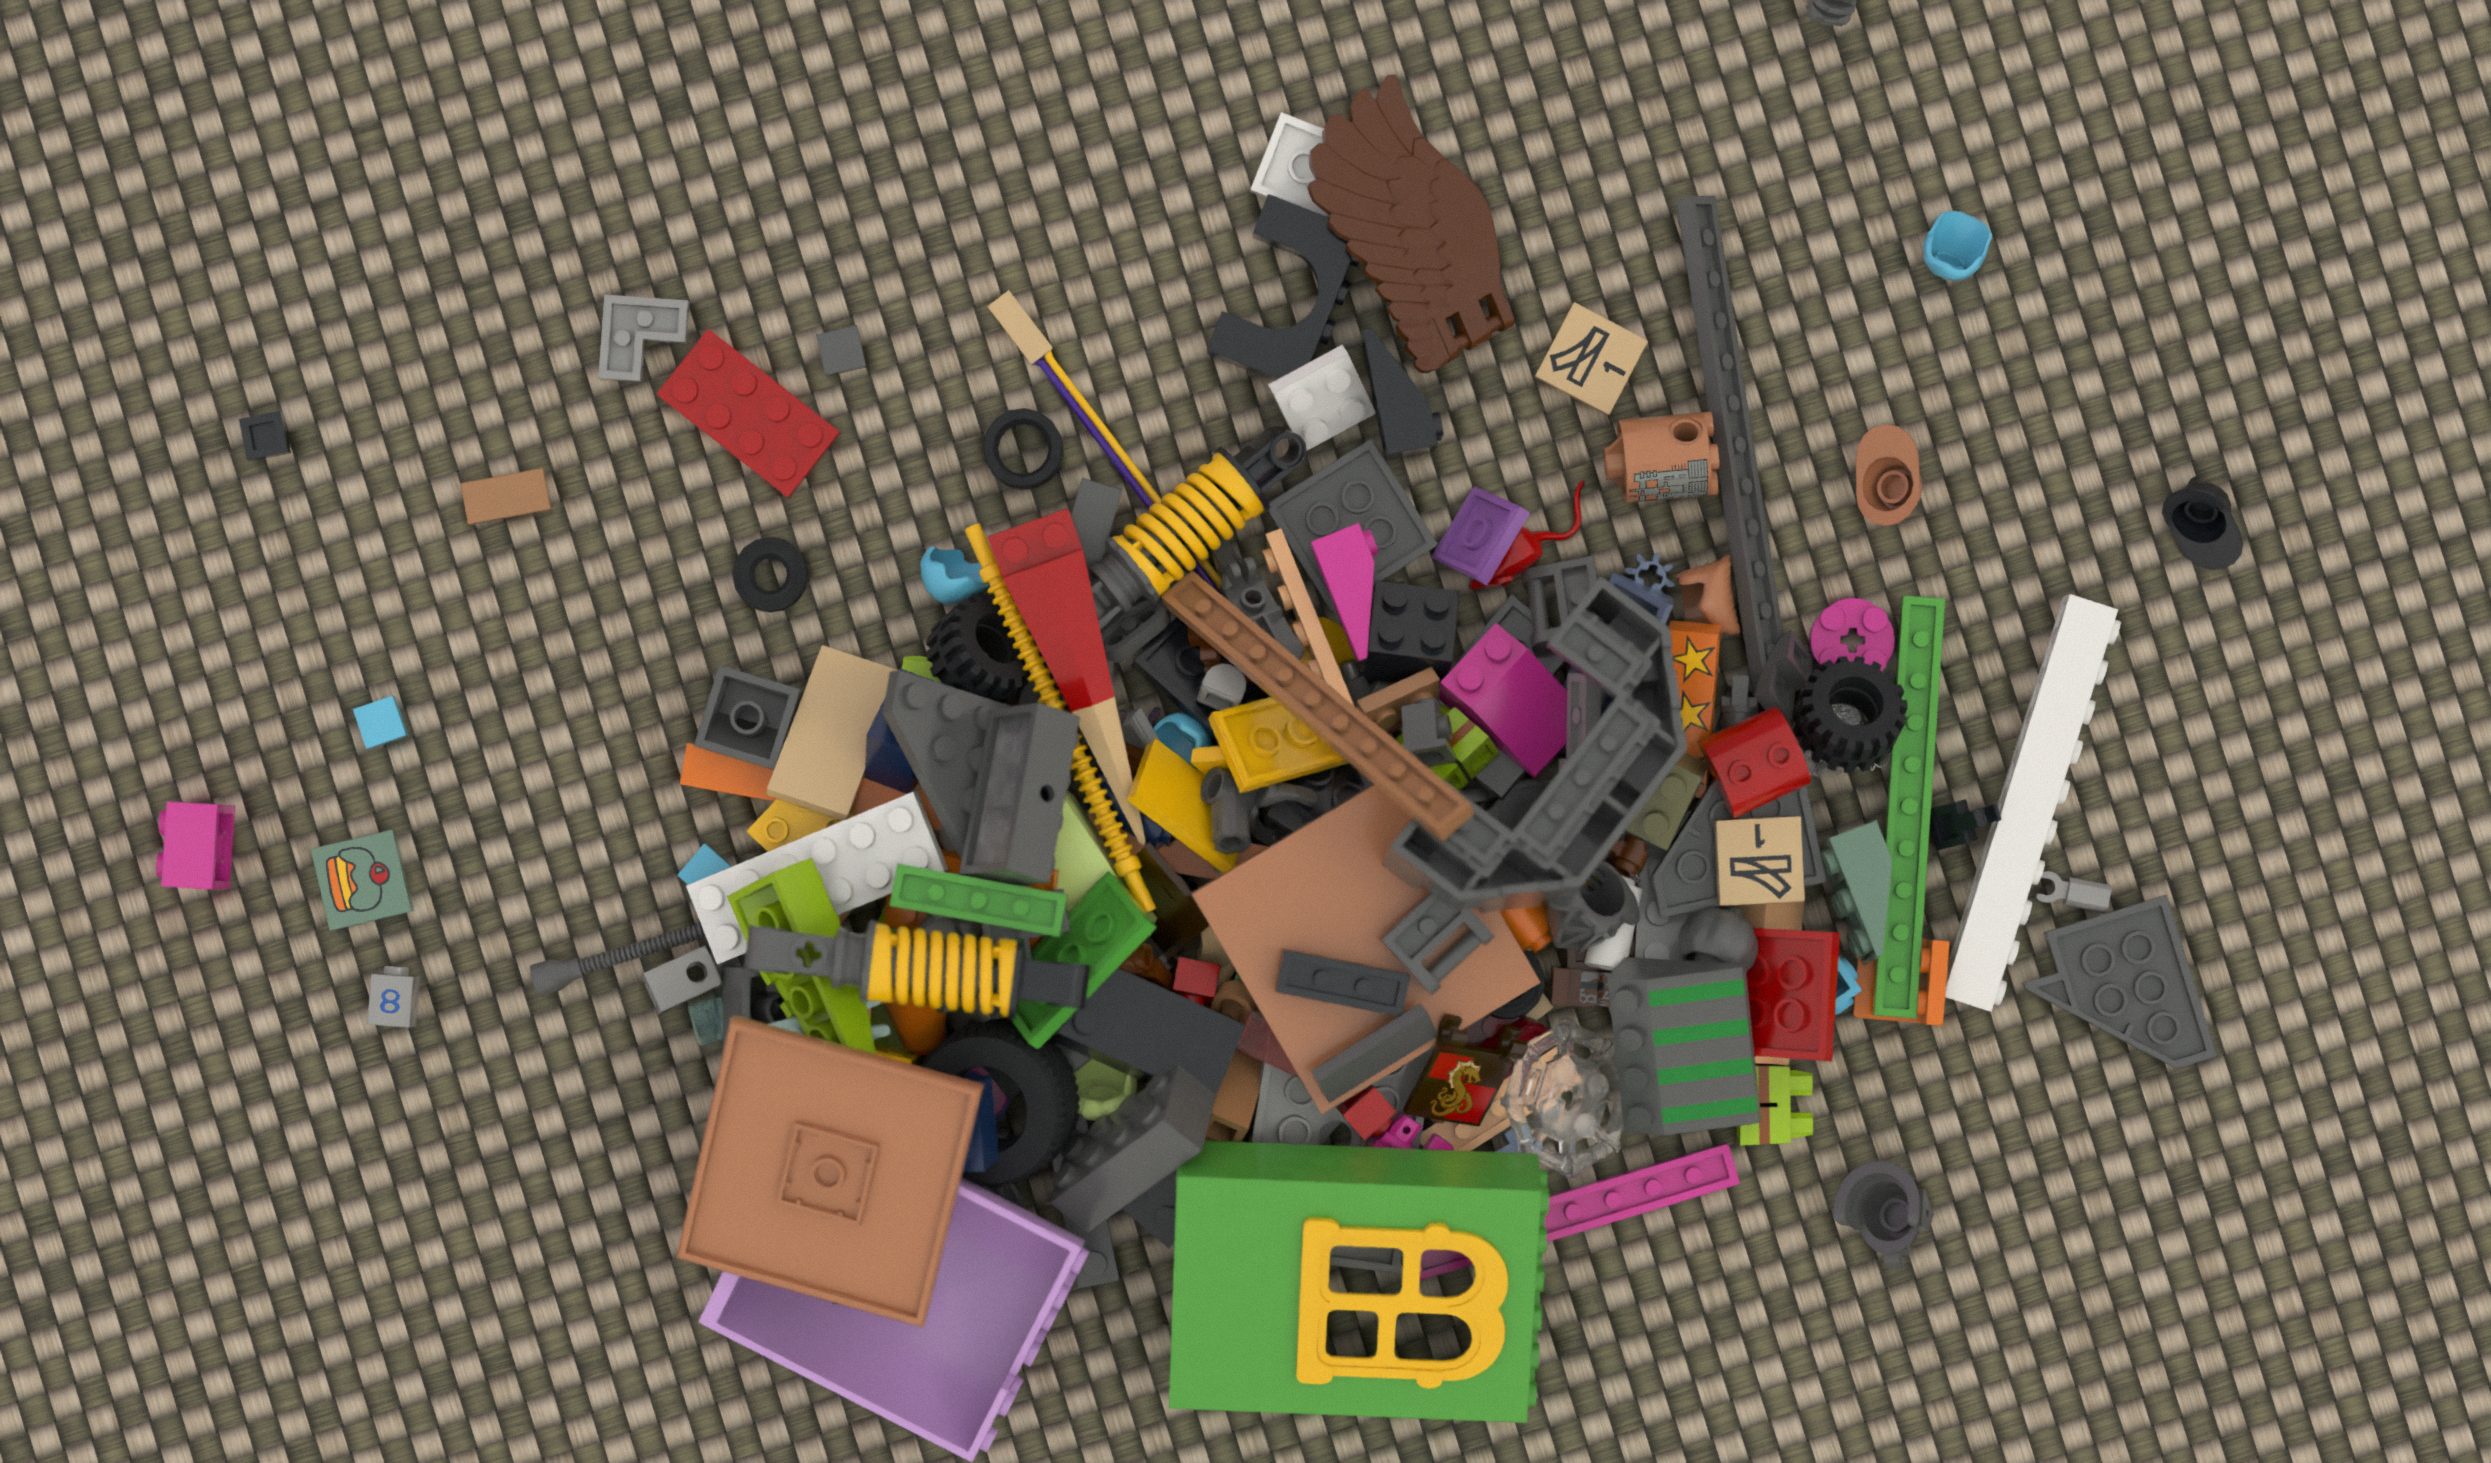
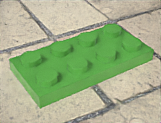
[1012,871,1157,1049]

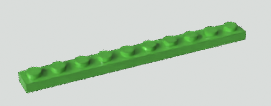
[1872,595,1945,1019]

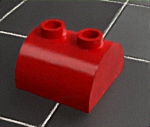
[1697,707,1811,819]

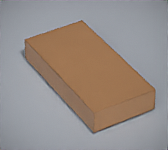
[460,468,552,525]

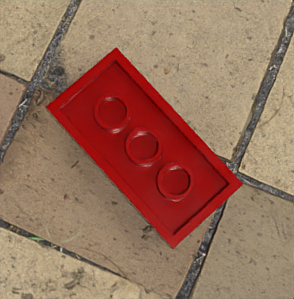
[657,329,841,499]

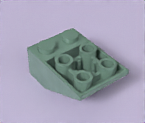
[1819,820,1892,966]

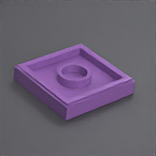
[1431,486,1530,586]

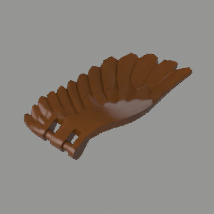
[1307,74,1515,373]

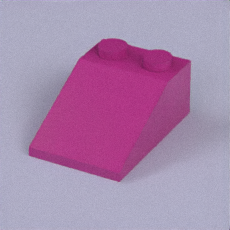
[1310,523,1379,664]
[1439,623,1567,779]

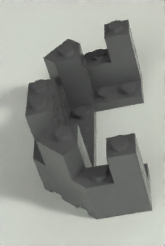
[1382,576,1687,913]

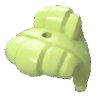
[1074,1059,1138,1121]

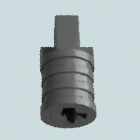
[1720,675,1759,730]

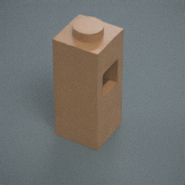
[1204,1043,1263,1142]

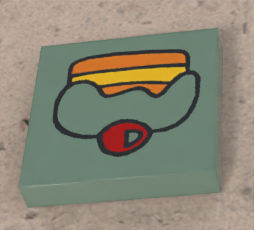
[311,830,414,931]

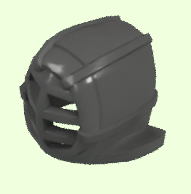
[1546,861,1640,953]

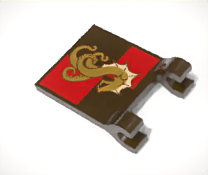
[1403,1014,1528,1127]

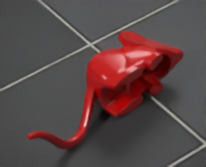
[1468,480,1584,590]

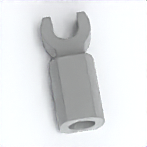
[2034,871,2112,913]

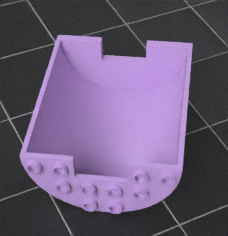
[698,1177,1090,1462]

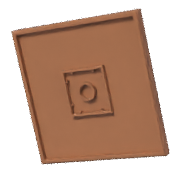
[1190,784,1541,1114]
[676,1015,984,1328]

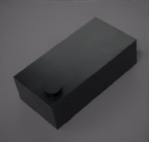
[1050,968,1245,1098]

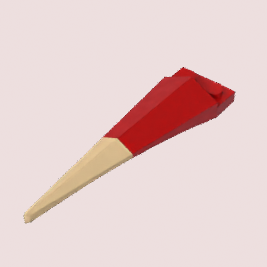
[987,508,1145,845]

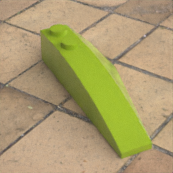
[727,858,876,1054]

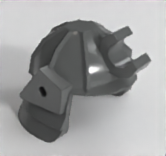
[1833,1161,1934,1268]

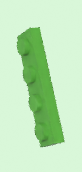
[889,864,1068,937]

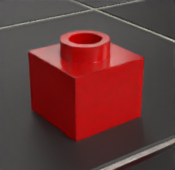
[1172,957,1220,1006]
[1336,1084,1396,1140]

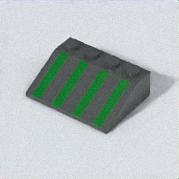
[1607,957,1761,1136]

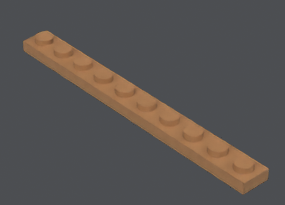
[1161,571,1474,841]

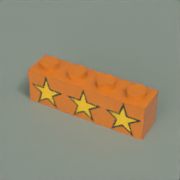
[1669,620,1721,798]

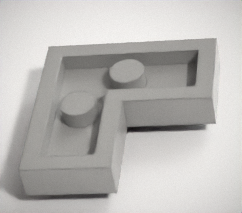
[598,295,690,383]

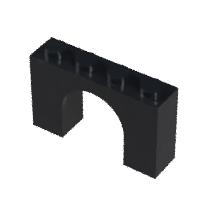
[1207,194,1360,381]

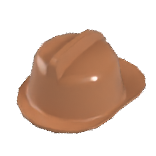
[1855,424,1923,526]

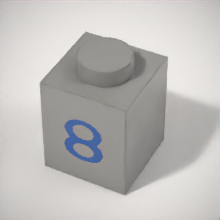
[367,966,420,1028]

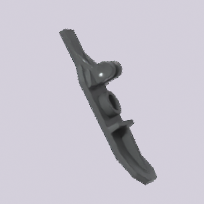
[1207,536,1305,661]

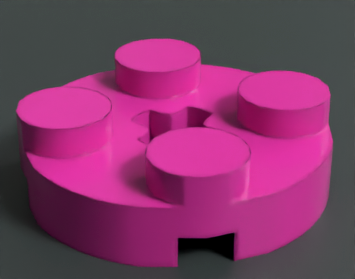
[1809,598,1895,671]

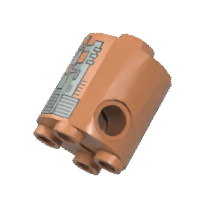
[1603,411,1719,503]

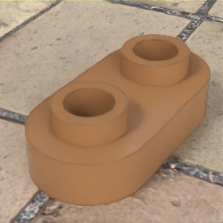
[1210,980,1257,1043]

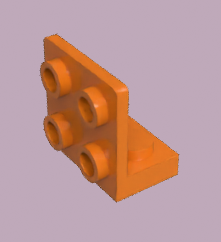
[1853,939,1950,1026]

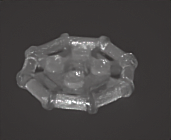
[1500,1018,1624,1178]

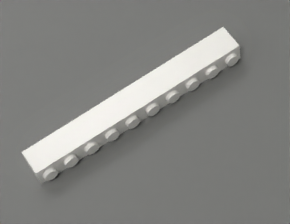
[1945,594,2121,1012]

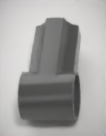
[1200,767,1257,855]

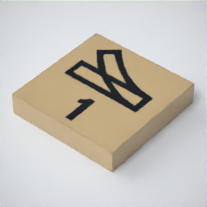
[1534,302,1648,416]
[1714,816,1805,906]

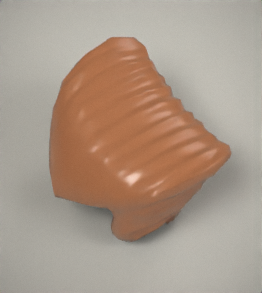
[1676,555,1742,636]

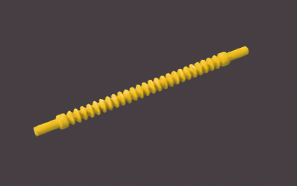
[964,523,1156,913]

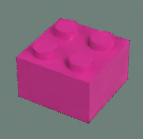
[156,802,235,890]

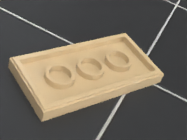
[766,645,897,821]

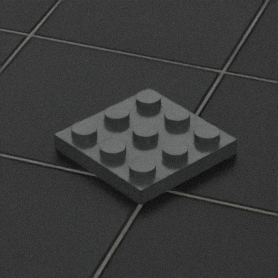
[1268,439,1438,613]

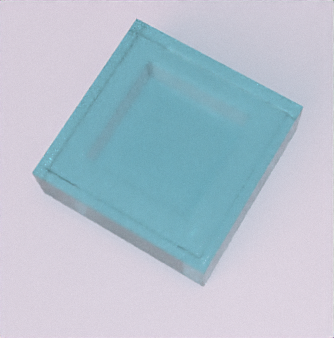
[688,997,723,1046]

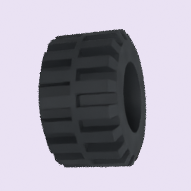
[926,593,1043,704]
[1793,656,1908,773]

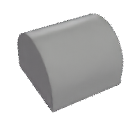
[1196,664,1246,711]

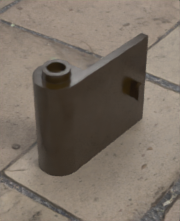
[1135,842,1209,970]

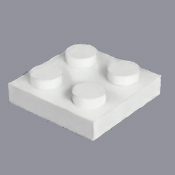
[1268,345,1376,451]

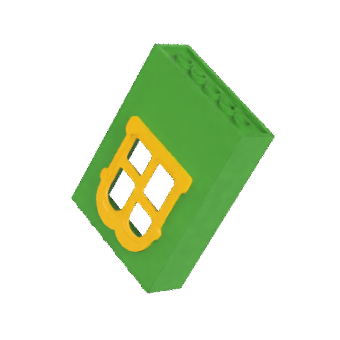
[1169,1141,1549,1423]

